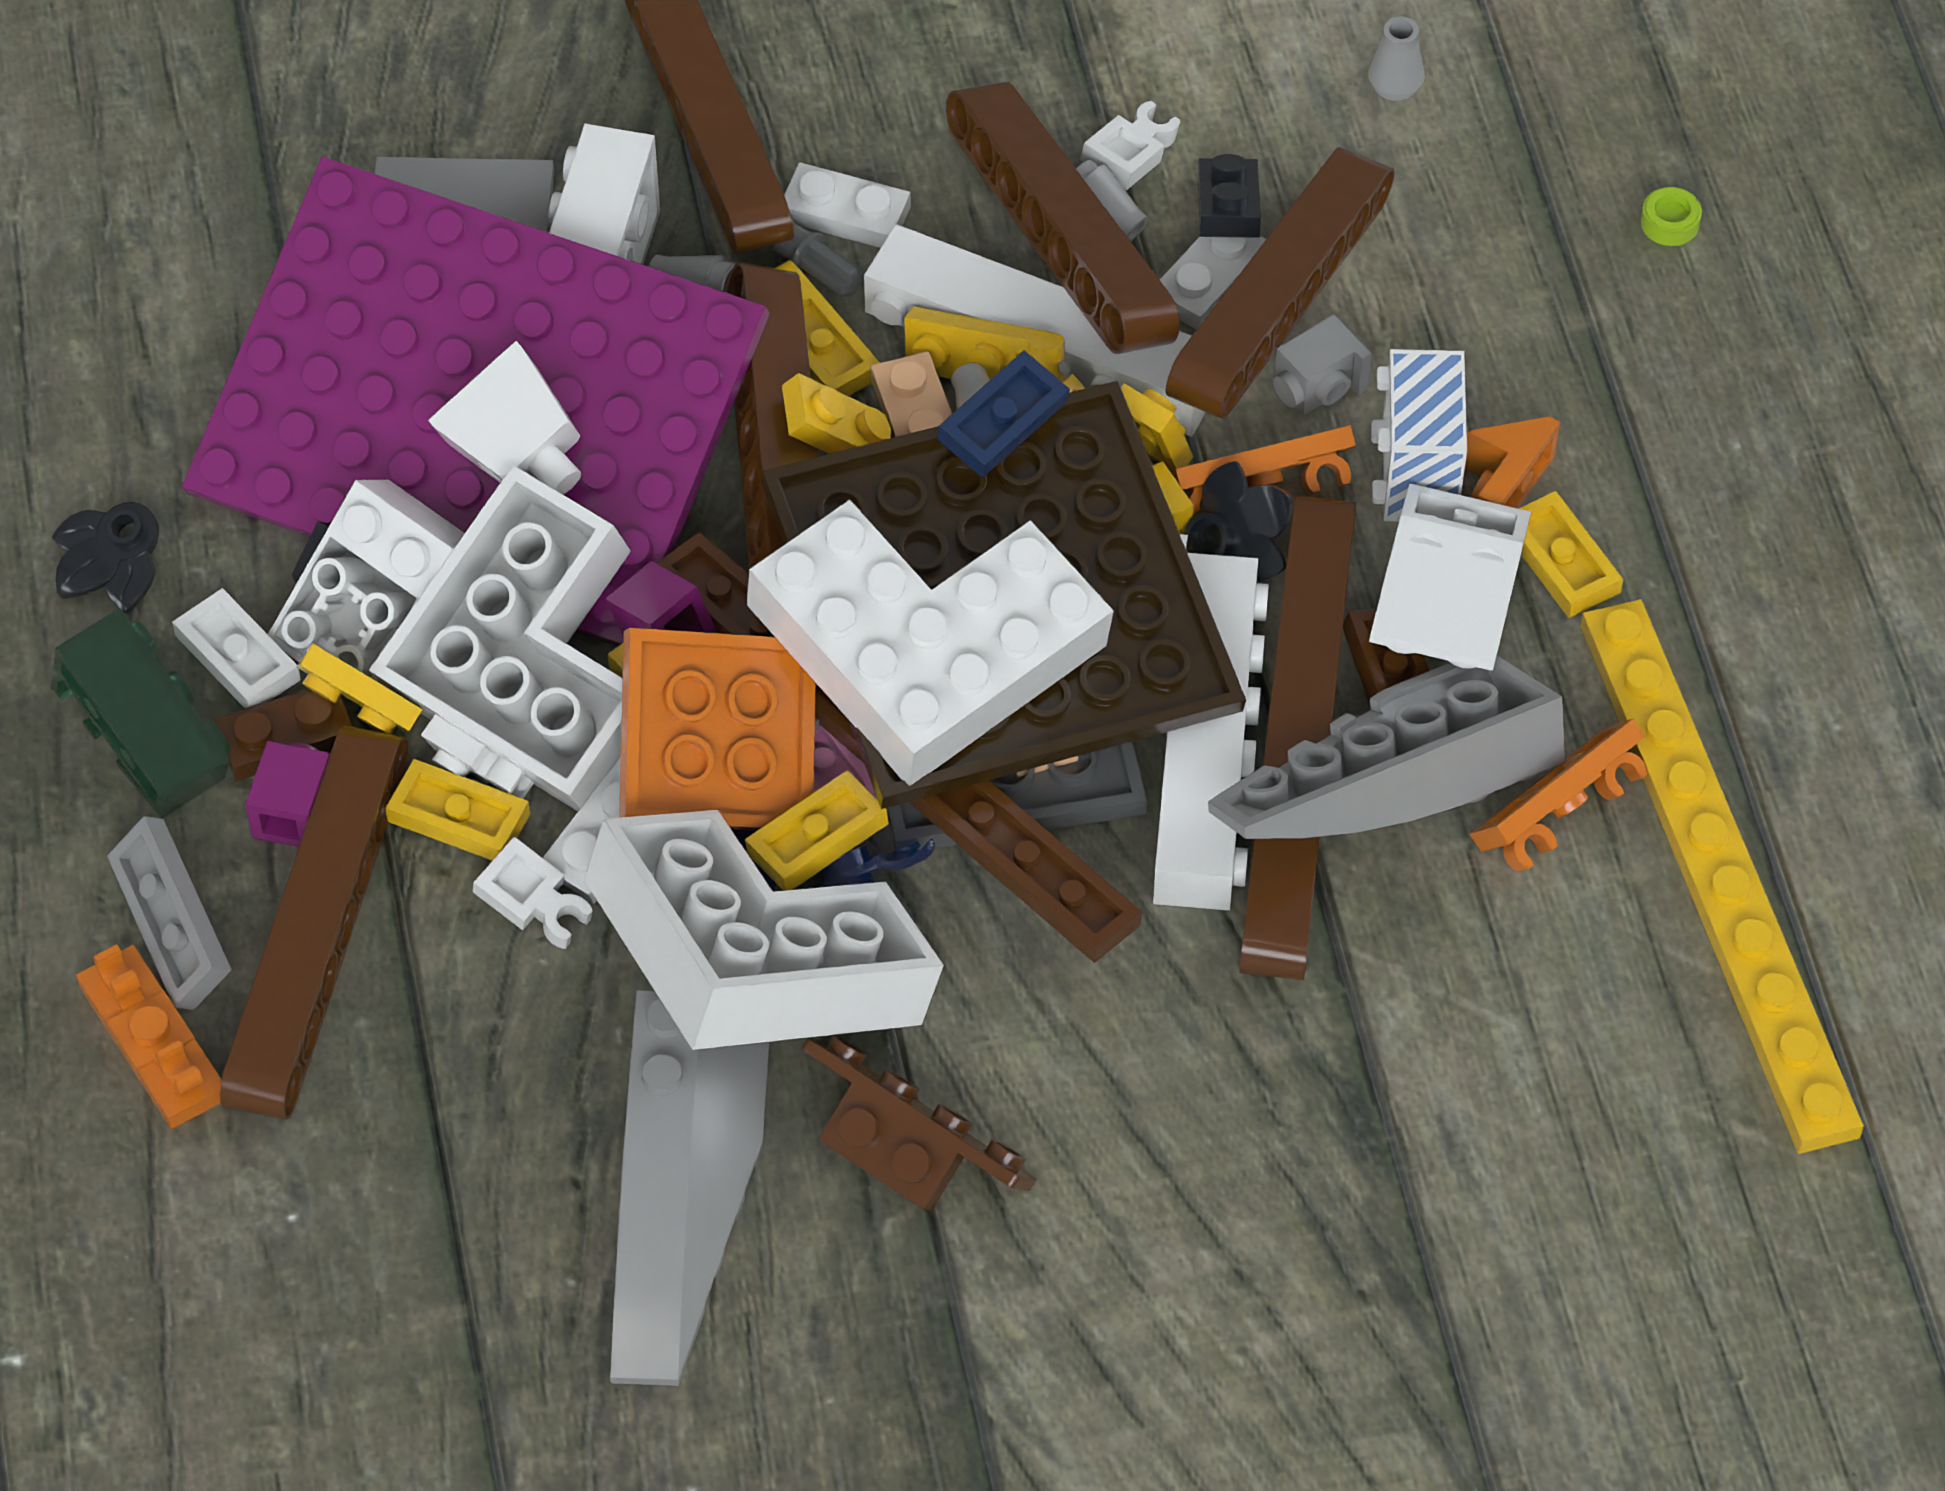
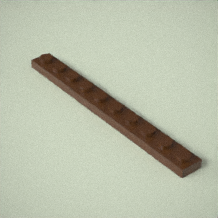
[656,532,1142,963]

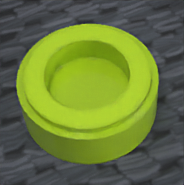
[1640,187,1702,246]

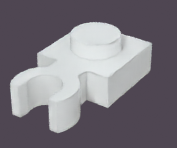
[1080,101,1180,190]
[421,714,534,799]
[472,837,593,949]

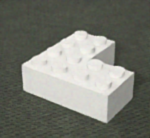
[369,465,631,812]
[747,500,1113,786]
[584,810,944,1050]

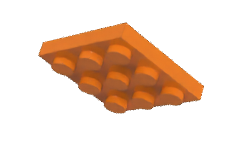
[619,628,816,831]

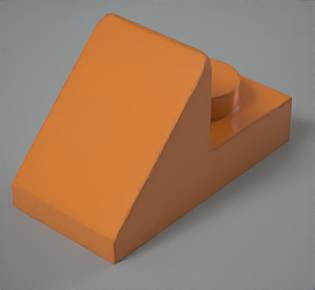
[1465,416,1560,508]

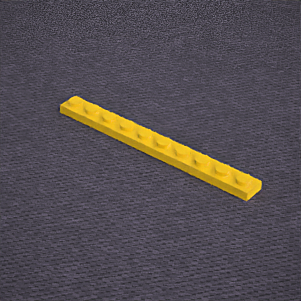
[1580,599,1864,1154]

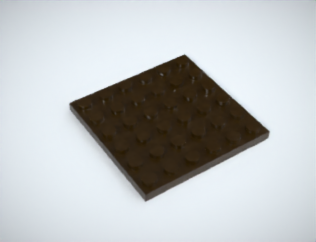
[761,381,1246,809]

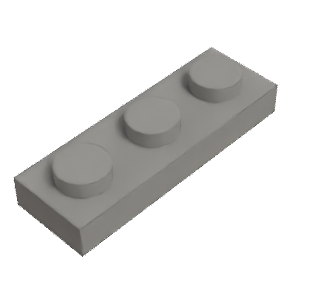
[107,816,232,1010]

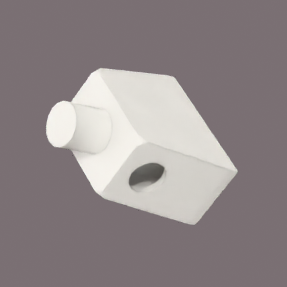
[428,341,581,495]

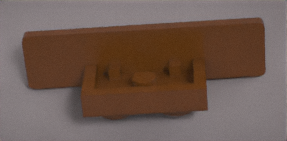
[801,1035,1037,1211]

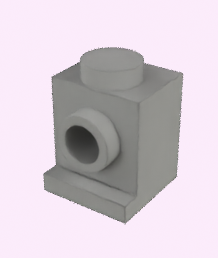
[1273,314,1372,416]

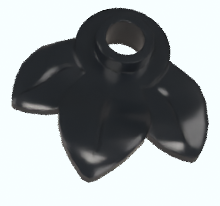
[1184,461,1293,581]
[52,502,159,614]

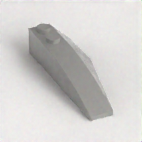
[1208,655,1565,839]
[610,990,770,1386]

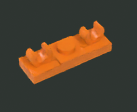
[1171,425,1356,516]
[1469,719,1648,872]
[76,944,222,1130]

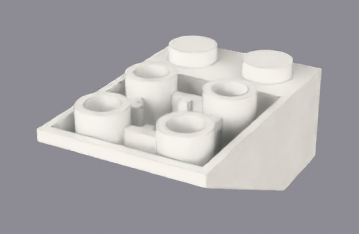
[268,480,465,707]
[1369,484,1531,671]

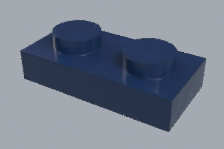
[937,350,1070,478]

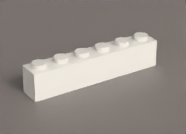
[864,224,1206,437]
[1153,553,1269,911]

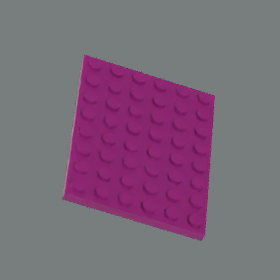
[181,156,770,647]

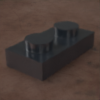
[1198,154,1261,238]

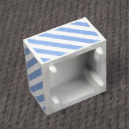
[1371,349,1467,522]

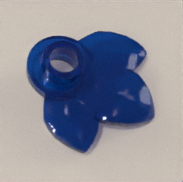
[820,838,935,887]

